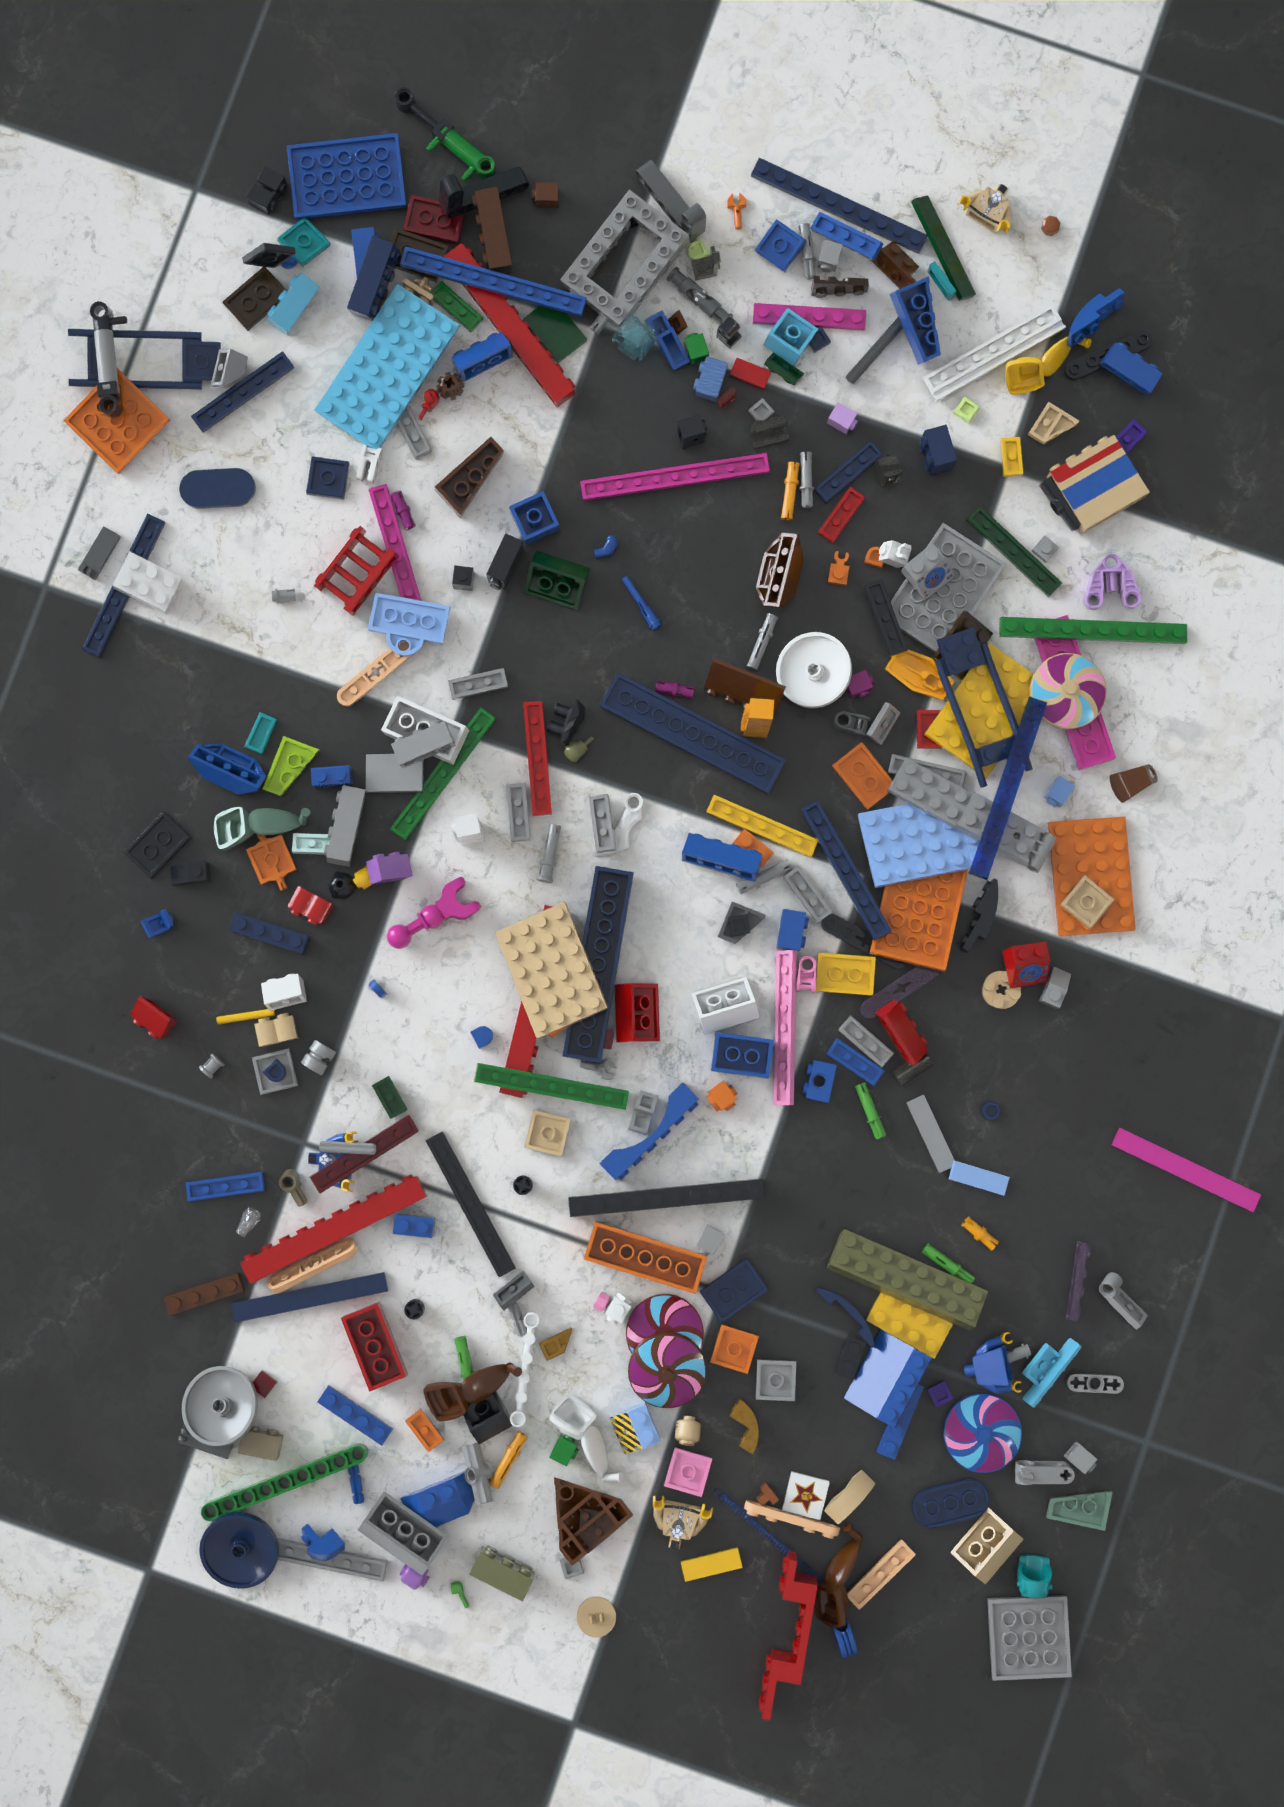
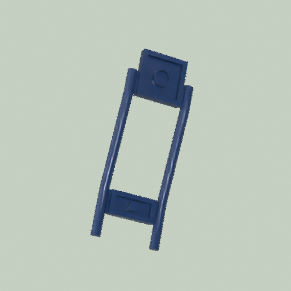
[68,329,221,390]
[935,627,1033,788]

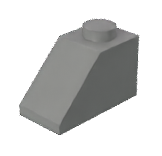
[211,349,248,387]
[1038,966,1071,1009]

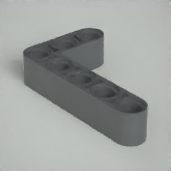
[635,160,706,242]

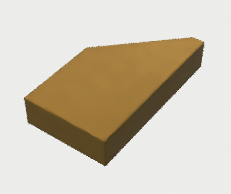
[539,1327,572,1361]

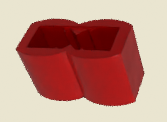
[288,886,334,926]

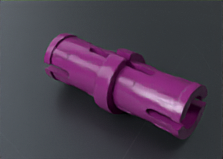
[390,491,416,530]
[655,680,695,699]

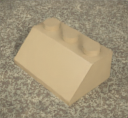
[950,1507,1024,1584]

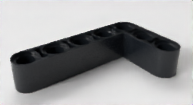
[439,167,530,219]

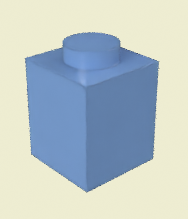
[1044,776,1075,808]

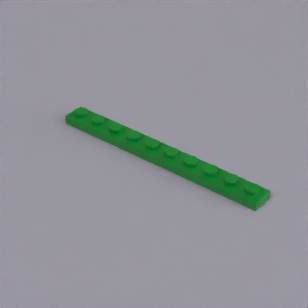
[999,617,1187,644]

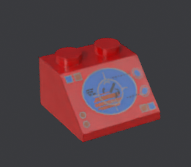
[1002,941,1050,989]

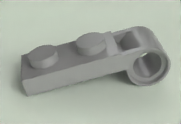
[1099,1272,1148,1330]

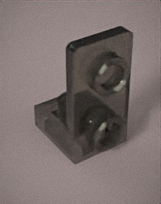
[691,246,721,281]

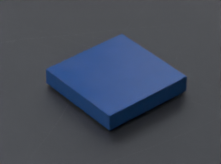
[754,219,807,273]

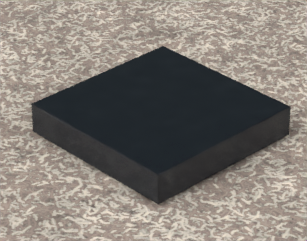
[242,243,296,268]

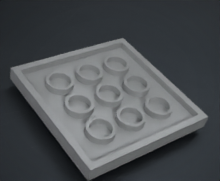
[987,1595,1072,1681]

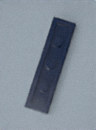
[814,441,883,504]

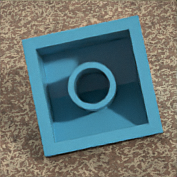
[763,308,818,366]

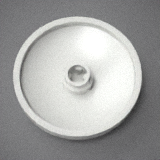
[776,632,852,708]

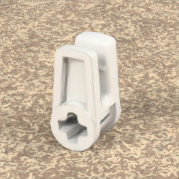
[356,444,383,483]

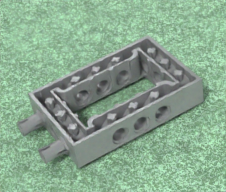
[560,189,690,335]

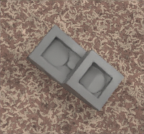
[628,1090,659,1135]

